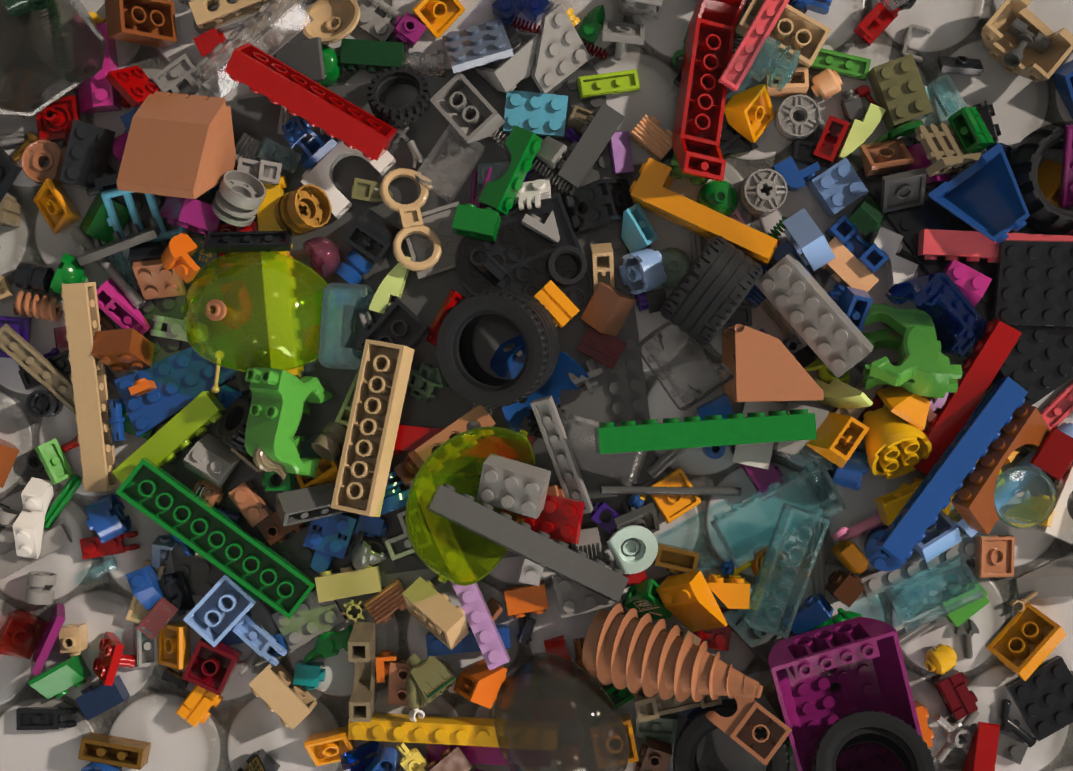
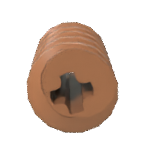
[13,290,63,322]

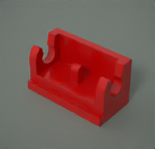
[853,0,900,46]

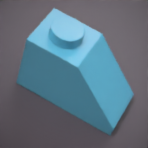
[621,203,659,253]

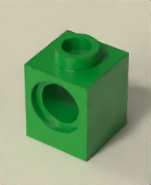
[262,471,294,491]

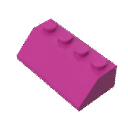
[73,23,122,114]

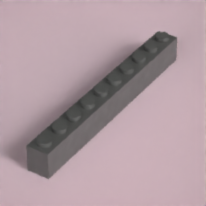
[426,483,629,602]

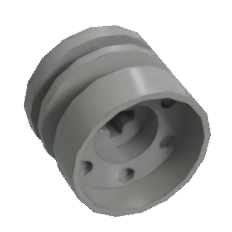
[738,168,788,217]
[211,170,266,227]

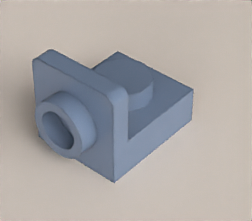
[151,534,179,568]

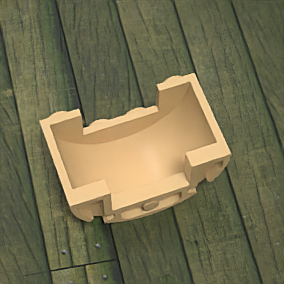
[981,0,1073,82]

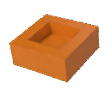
[128,378,157,397]

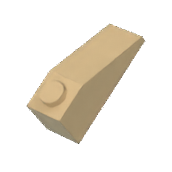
[590,243,615,293]

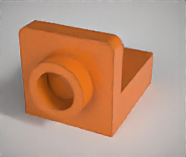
[375,650,398,683]

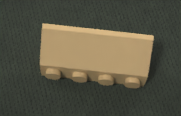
[735,0,832,68]

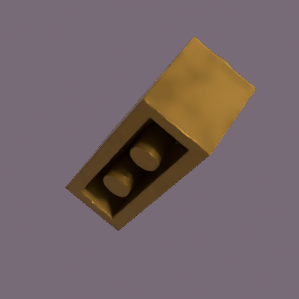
[78,732,151,770]

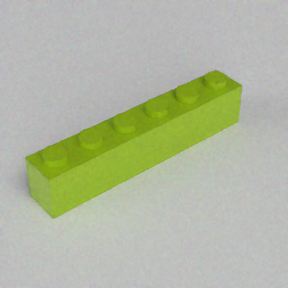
[112,391,226,484]

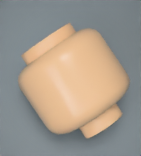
[811,68,843,100]

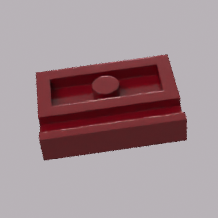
[577,326,627,370]

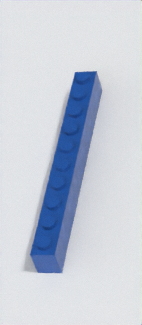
[876,376,1028,562]

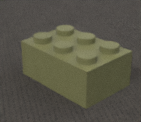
[868,54,933,131]

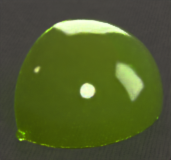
[181,252,345,372]
[405,426,536,586]

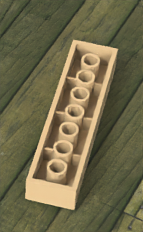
[330,339,415,517]

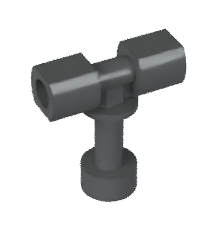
[1004,17,1051,67]

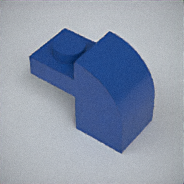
[770,156,821,191]

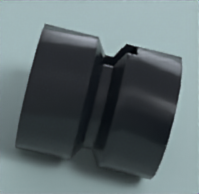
[14,262,55,293]
[25,390,63,417]

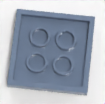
[442,19,514,73]

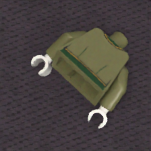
[406,653,457,722]

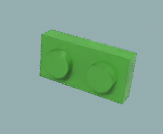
[35,438,74,485]

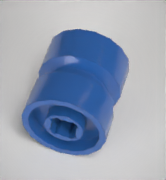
[334,249,373,288]

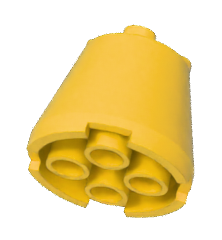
[862,406,932,479]

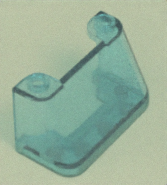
[318,283,375,371]

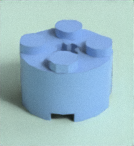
[619,248,667,295]

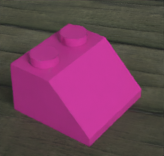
[928,259,992,319]

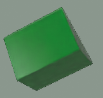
[80,194,131,243]

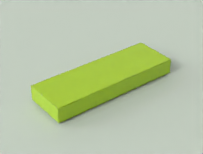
[577,69,640,99]

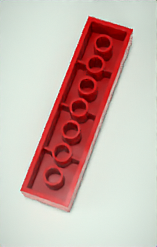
[224,43,397,161]

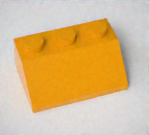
[986,602,1066,681]

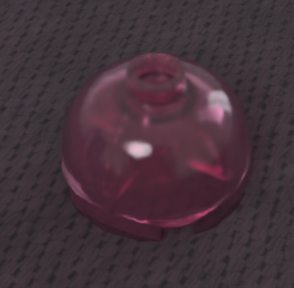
[303,236,342,279]

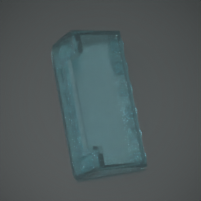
[711,461,847,569]

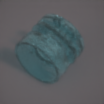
[748,35,801,92]

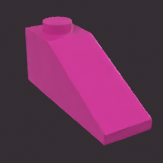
[97,278,151,335]

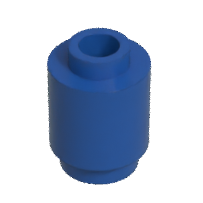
[702,446,726,459]

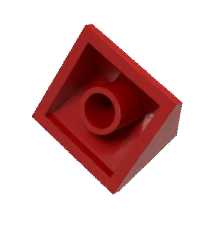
[1030,427,1073,481]

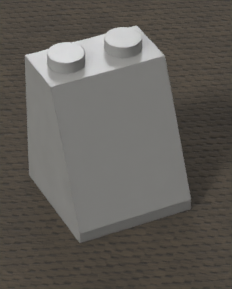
[773,401,829,458]

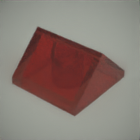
[0,608,48,660]

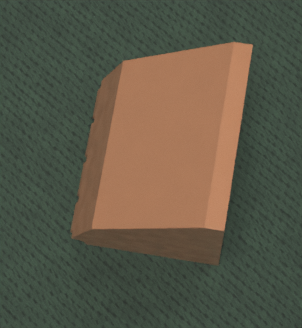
[116,91,237,199]
[722,324,824,403]

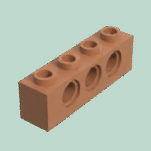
[415,405,496,473]

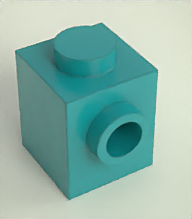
[293,660,326,690]

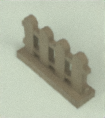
[915,123,984,177]

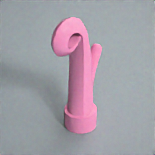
[832,512,887,541]

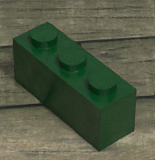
[340,38,406,74]

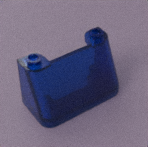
[885,271,986,357]

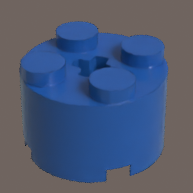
[827,448,869,491]
[85,494,132,543]
[864,526,907,571]

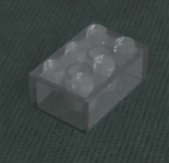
[415,124,485,204]

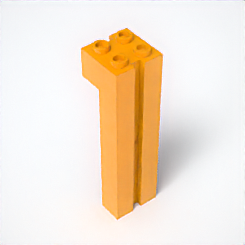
[629,157,778,267]

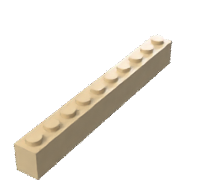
[61,282,118,492]

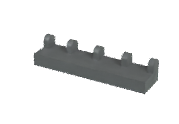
[77,217,161,266]

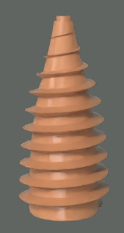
[582,603,763,702]

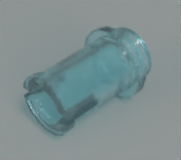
[88,556,118,580]

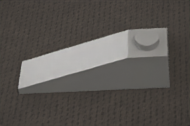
[1015,551,1073,599]

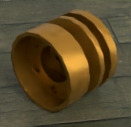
[274,184,332,236]

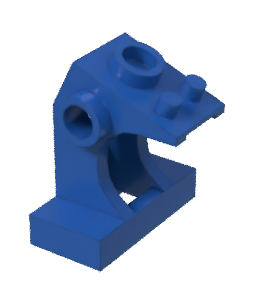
[281,116,338,170]

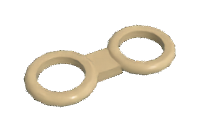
[380,168,442,271]

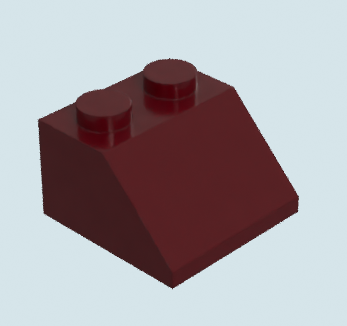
[182,637,243,696]

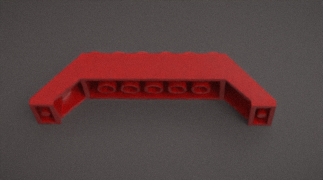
[672,0,746,182]

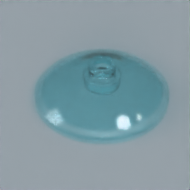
[994,466,1057,528]

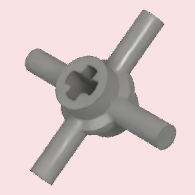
[934,711,980,762]

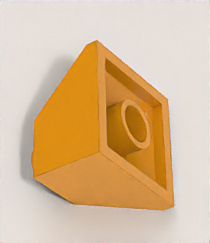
[724,84,775,143]
[876,386,930,431]

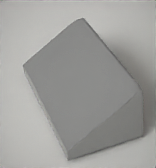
[133,624,158,668]

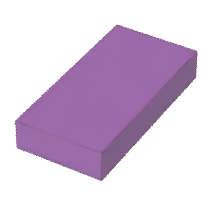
[608,131,634,175]

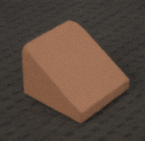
[486,597,503,621]

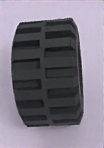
[218,396,252,454]

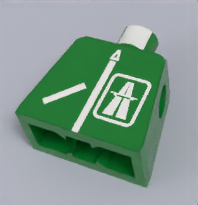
[622,578,672,620]

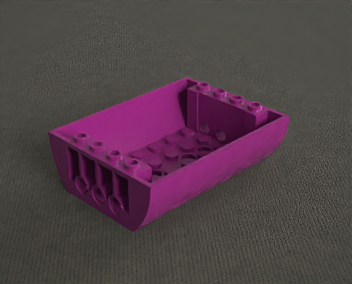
[768,617,922,771]

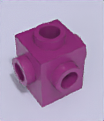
[392,12,427,49]

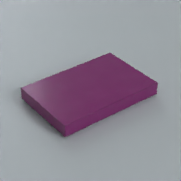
[31,603,65,676]

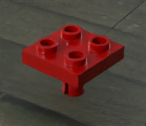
[106,65,161,109]
[34,95,81,142]
[93,632,136,686]

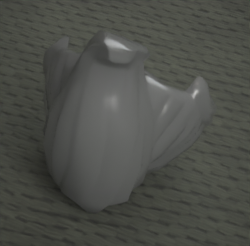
[350,534,389,570]

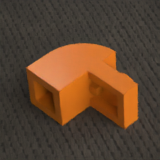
[161,232,201,284]

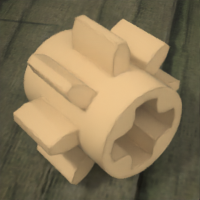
[341,598,367,623]

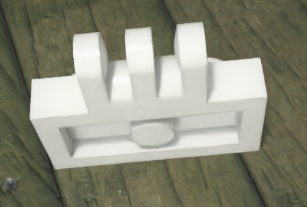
[514,178,551,211]

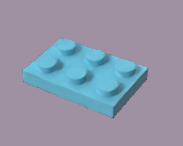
[503,90,568,138]

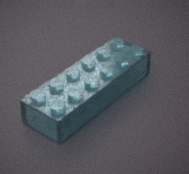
[742,503,831,638]

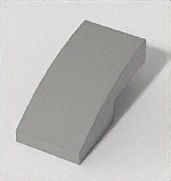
[237,157,282,185]

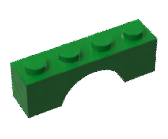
[478,125,543,215]

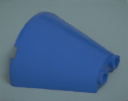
[928,143,1030,244]

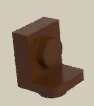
[394,450,427,485]

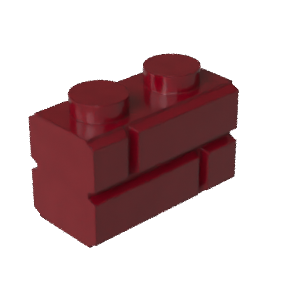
[932,668,978,720]

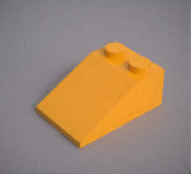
[656,570,728,632]

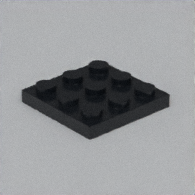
[1005,655,1073,741]

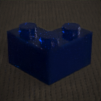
[492,0,550,26]

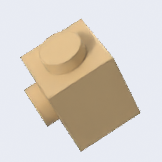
[59,623,88,656]

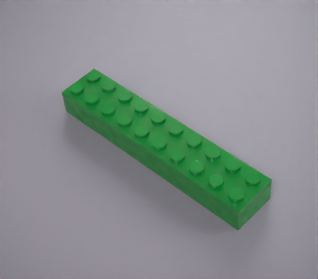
[594,409,817,454]
[115,457,315,619]

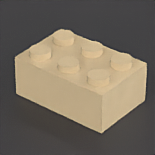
[402,577,469,650]
[248,662,318,730]

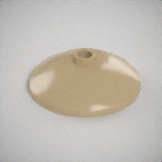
[301,0,360,44]

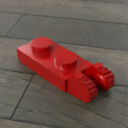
[79,531,140,559]

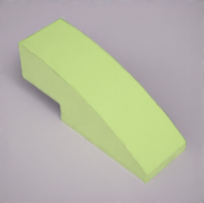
[834,103,886,162]
[368,256,412,315]
[814,378,873,409]

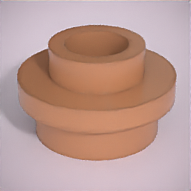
[205,299,227,321]

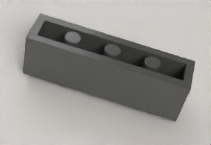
[557,103,625,188]
[275,482,348,527]

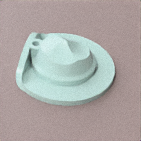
[607,525,658,574]

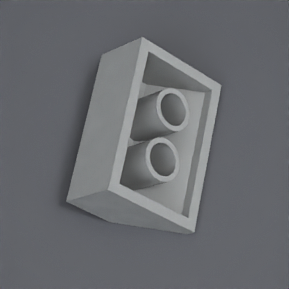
[475,31,540,93]
[430,72,505,144]

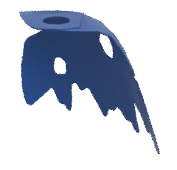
[490,334,589,435]

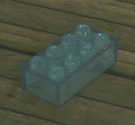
[884,553,983,633]

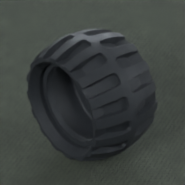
[1008,121,1073,235]

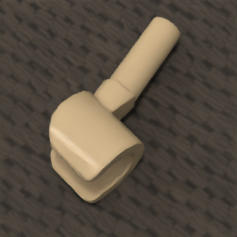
[1009,590,1038,612]

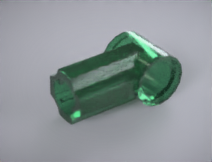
[3,0,50,17]

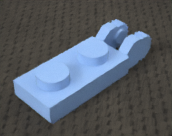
[232,614,287,666]

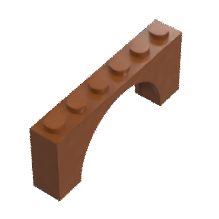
[951,404,1051,535]

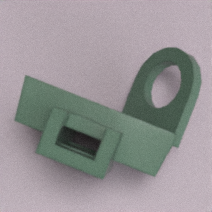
[407,363,451,403]

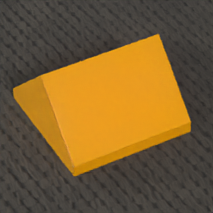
[412,0,465,39]
[33,178,83,234]
[158,622,191,670]
[304,726,356,767]

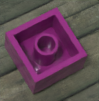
[160,196,220,235]

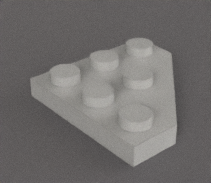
[531,4,591,94]

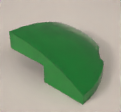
[874,120,924,143]

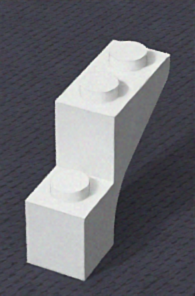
[870,227,918,304]
[12,477,54,559]

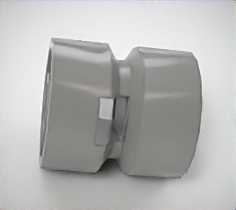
[0,507,21,543]
[25,571,57,605]

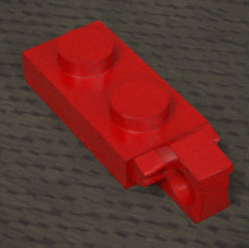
[426,289,466,346]

